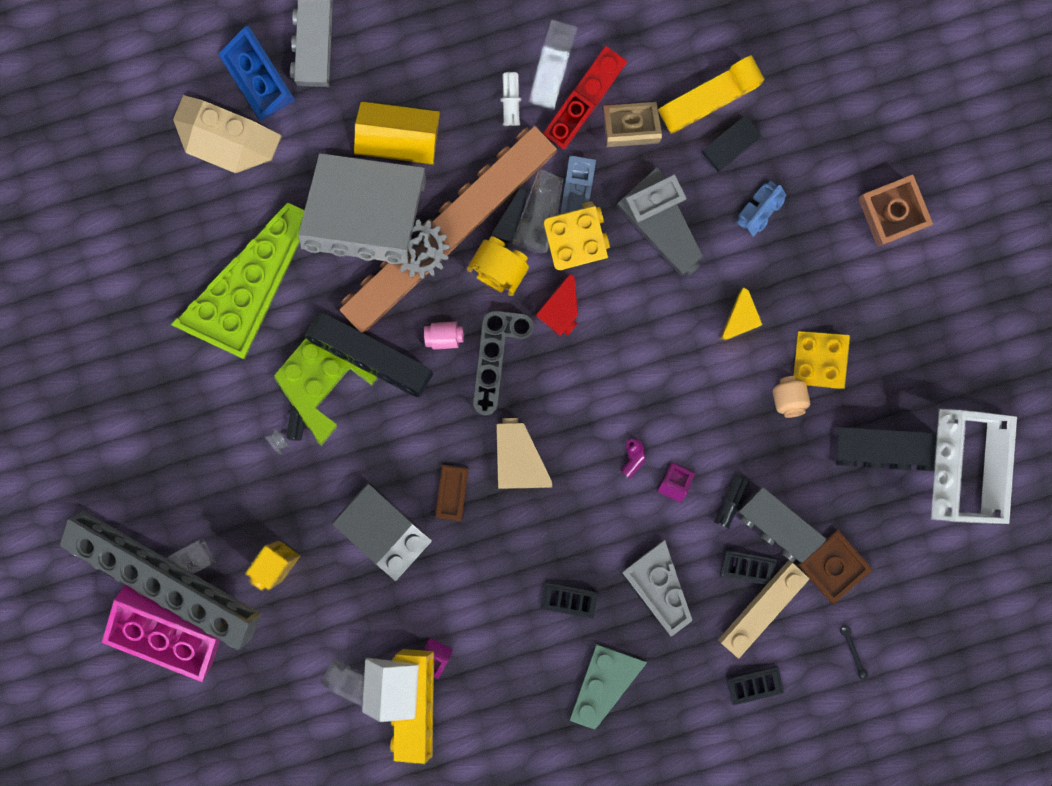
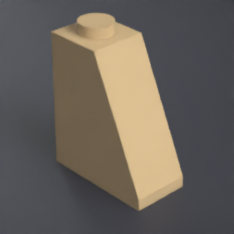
[497,418,552,489]

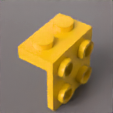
[544,201,610,270]

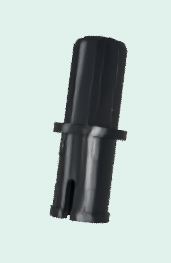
[286,404,305,441]
[714,475,749,529]

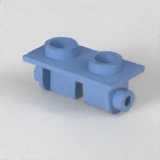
[736,181,786,237]

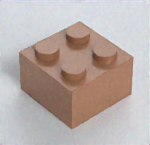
[858,175,933,247]

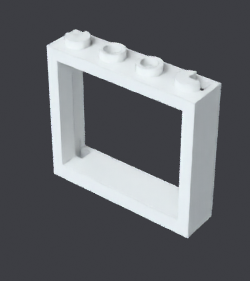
[931,409,1017,524]

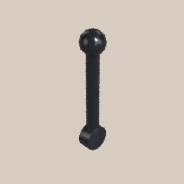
[840,626,868,679]

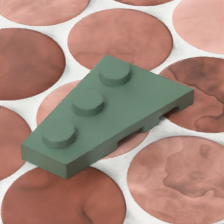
[570,644,647,730]

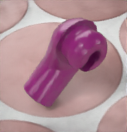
[620,438,646,479]

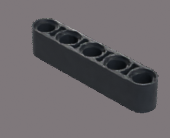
[305,312,433,397]

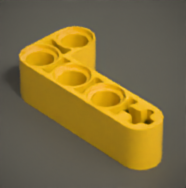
[658,55,765,134]

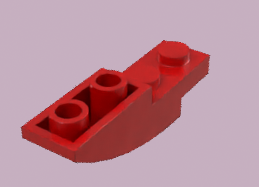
[543,46,628,150]

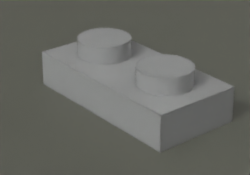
[626,175,686,223]

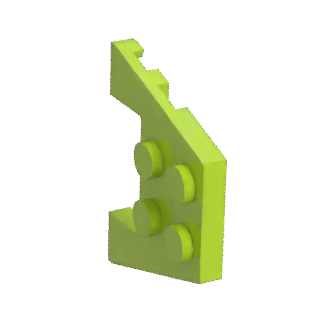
[274,339,378,446]

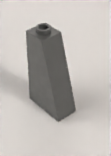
[616,167,703,276]

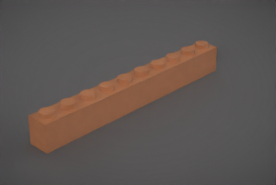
[339,126,557,334]

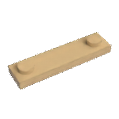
[718,560,810,659]

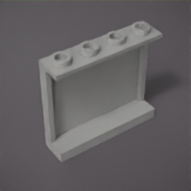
[299,153,426,264]

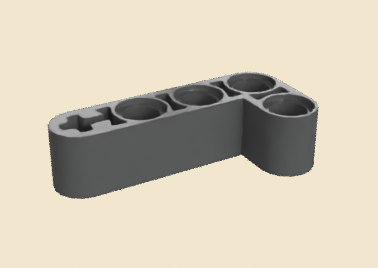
[473,311,534,416]

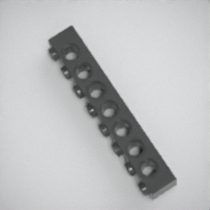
[60,511,261,650]

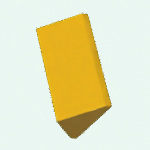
[354,102,440,165]

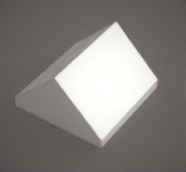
[362,658,419,722]

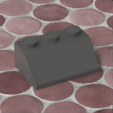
[737,486,826,563]

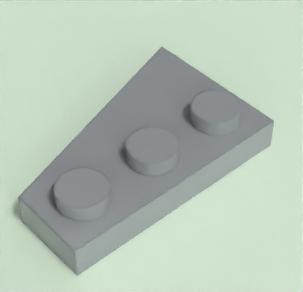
[622,540,692,637]

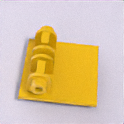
[794,331,850,389]

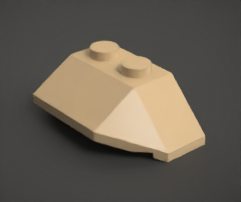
[173,95,282,173]

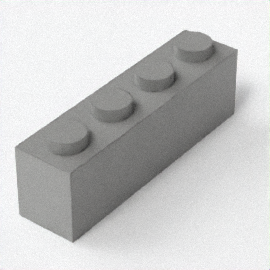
[290,0,333,87]

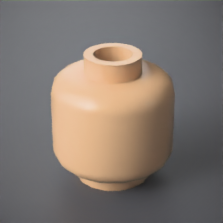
[773,376,810,418]

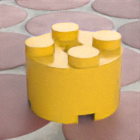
[467,236,529,296]

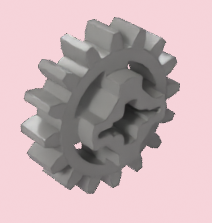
[399,220,450,279]

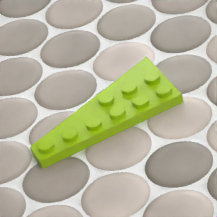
[171,203,305,359]

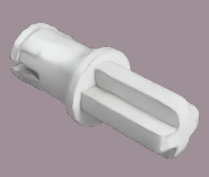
[501,72,521,126]

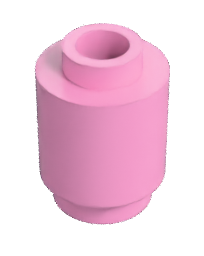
[424,321,464,350]

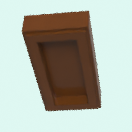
[435,465,469,521]

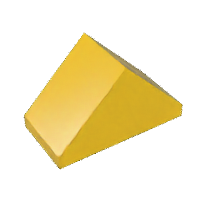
[720,288,762,341]

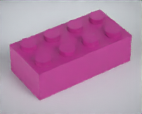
[102,584,220,682]

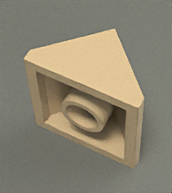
[603,102,662,147]

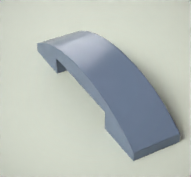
[560,156,596,214]

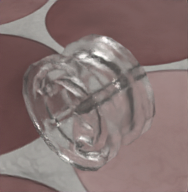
[265,428,291,455]

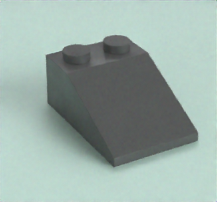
[332,483,432,581]

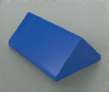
[218,26,295,121]

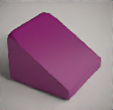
[658,462,695,502]
[423,638,453,679]

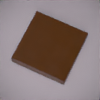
[797,529,873,605]

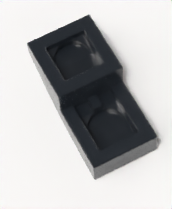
[701,116,762,172]

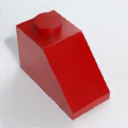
[536,274,578,337]

